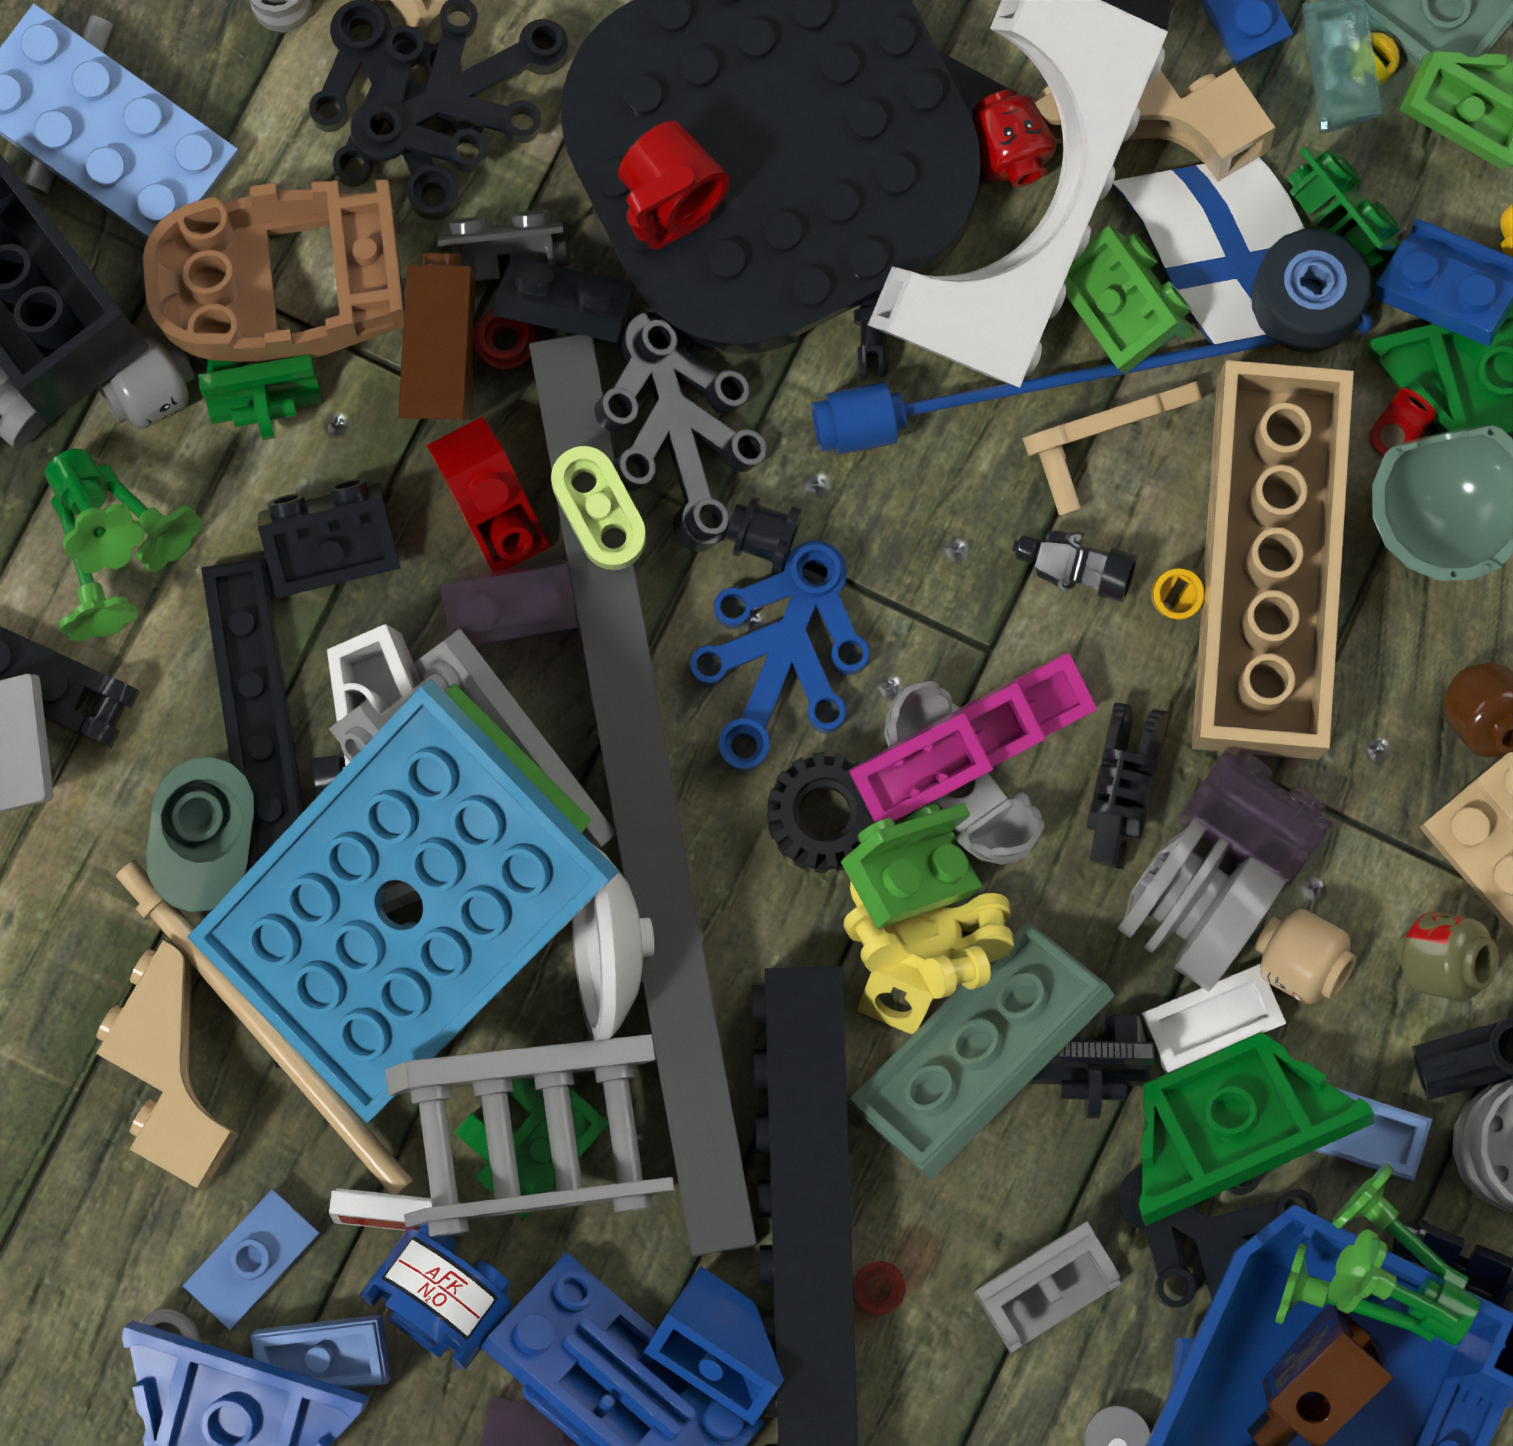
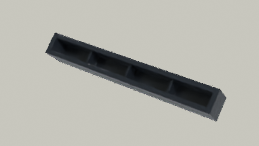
[752,966,858,1446]

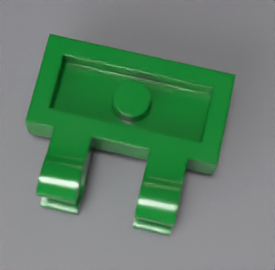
[454,1080,609,1221]

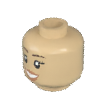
[1255,908,1357,1004]

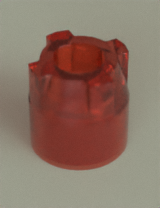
[853,1261,906,1315]

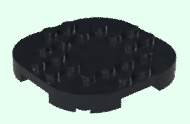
[561,0,980,354]

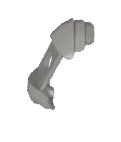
[884,681,1044,865]

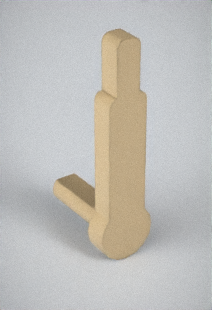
[1022,381,1202,516]

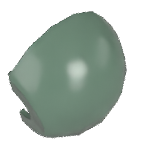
[1372,425,1513,581]

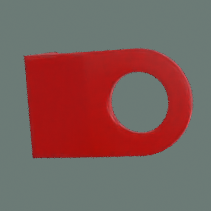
[1370,388,1436,456]

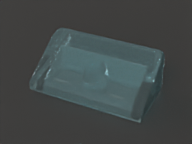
[1302,0,1382,134]

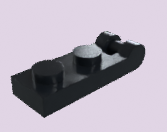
[0,626,140,749]

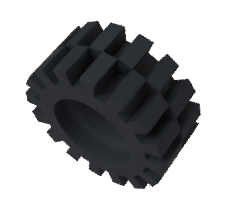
[767,752,874,873]

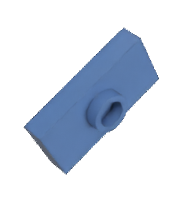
[183,1189,322,1330]
[250,1314,392,1389]

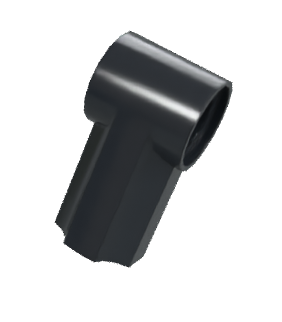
[1411,1017,1513,1101]

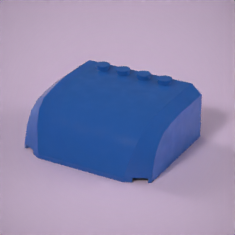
[1145,1205,1513,1446]

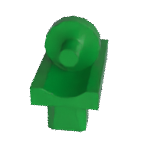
[198,354,323,440]

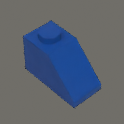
[644,1266,784,1426]

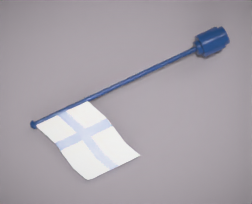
[811,158,1373,455]

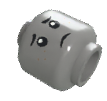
[98,335,195,429]

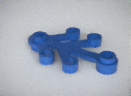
[690,541,870,772]

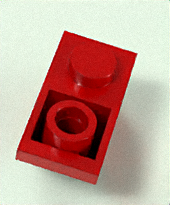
[426,416,550,576]

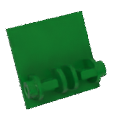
[1287,147,1401,272]

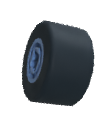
[1252,228,1370,352]

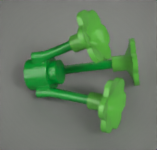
[45,449,203,642]
[1275,1163,1480,1346]

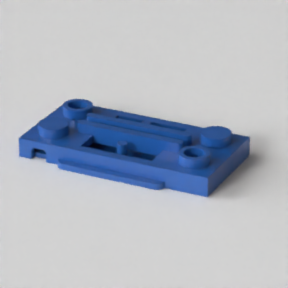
[481,1252,765,1446]

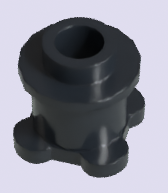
[725,496,802,574]

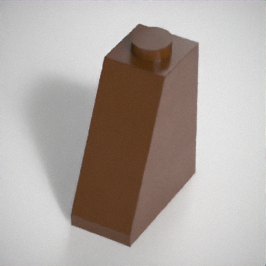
[399,253,476,420]

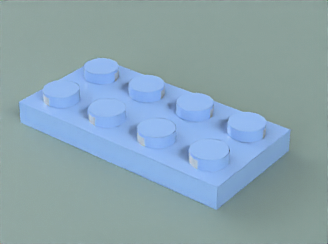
[0,3,239,240]

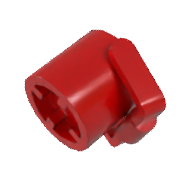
[618,121,730,250]

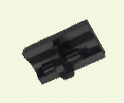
[1032,1014,1155,1119]

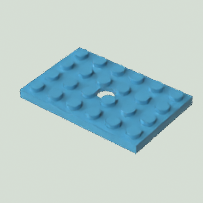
[187,679,619,1123]

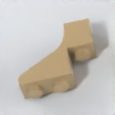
[1035,68,1275,182]
[96,940,239,1191]

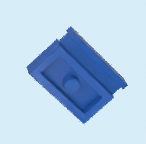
[1375,218,1513,347]

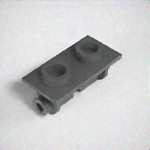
[437,210,568,281]

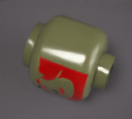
[1397,911,1499,1002]

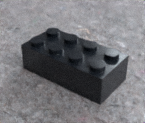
[0,154,150,425]

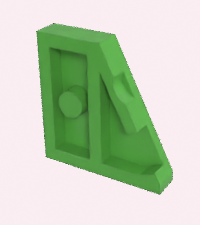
[1399,51,1513,170]

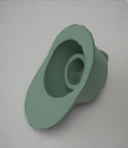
[146,757,254,912]

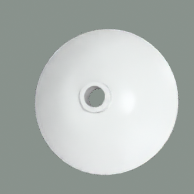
[571,844,654,1041]

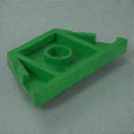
[1366,307,1513,437]
[1139,1032,1375,1226]

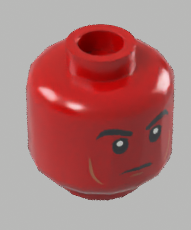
[972,89,1057,188]

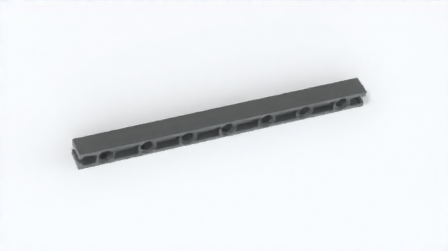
[529,335,757,1257]

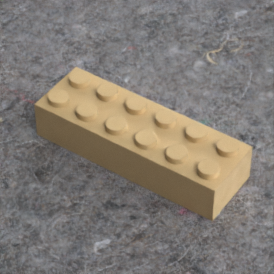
[1192,360,1354,760]

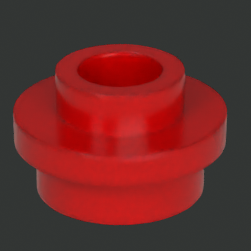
[474,310,537,371]

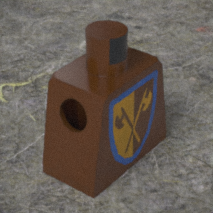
[1247,1304,1393,1446]

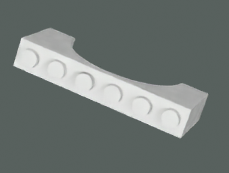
[868,0,1168,388]

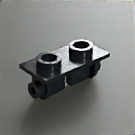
[1391,1219,1513,1313]

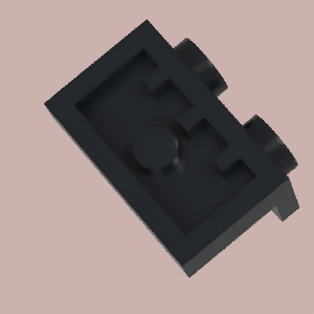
[258,478,401,598]

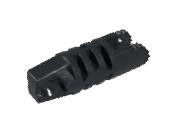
[1087,702,1170,870]

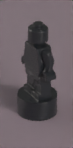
[1012,531,1137,603]

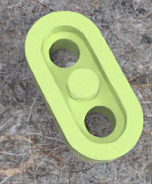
[551,446,646,570]

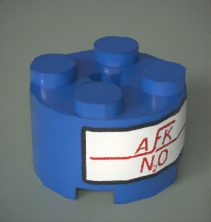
[360,1225,512,1371]

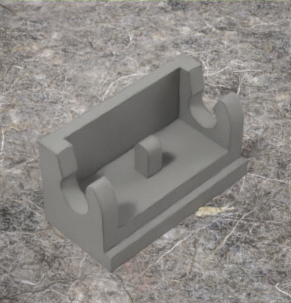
[972,1221,1121,1353]

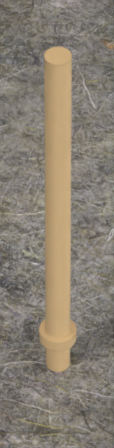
[116,860,414,1195]

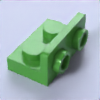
[1064,225,1195,374]
[841,803,983,929]

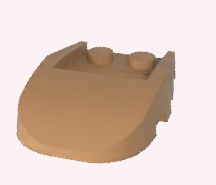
[143,180,405,362]

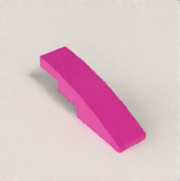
[848,653,1098,823]

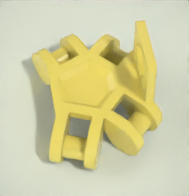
[844,881,1014,1034]

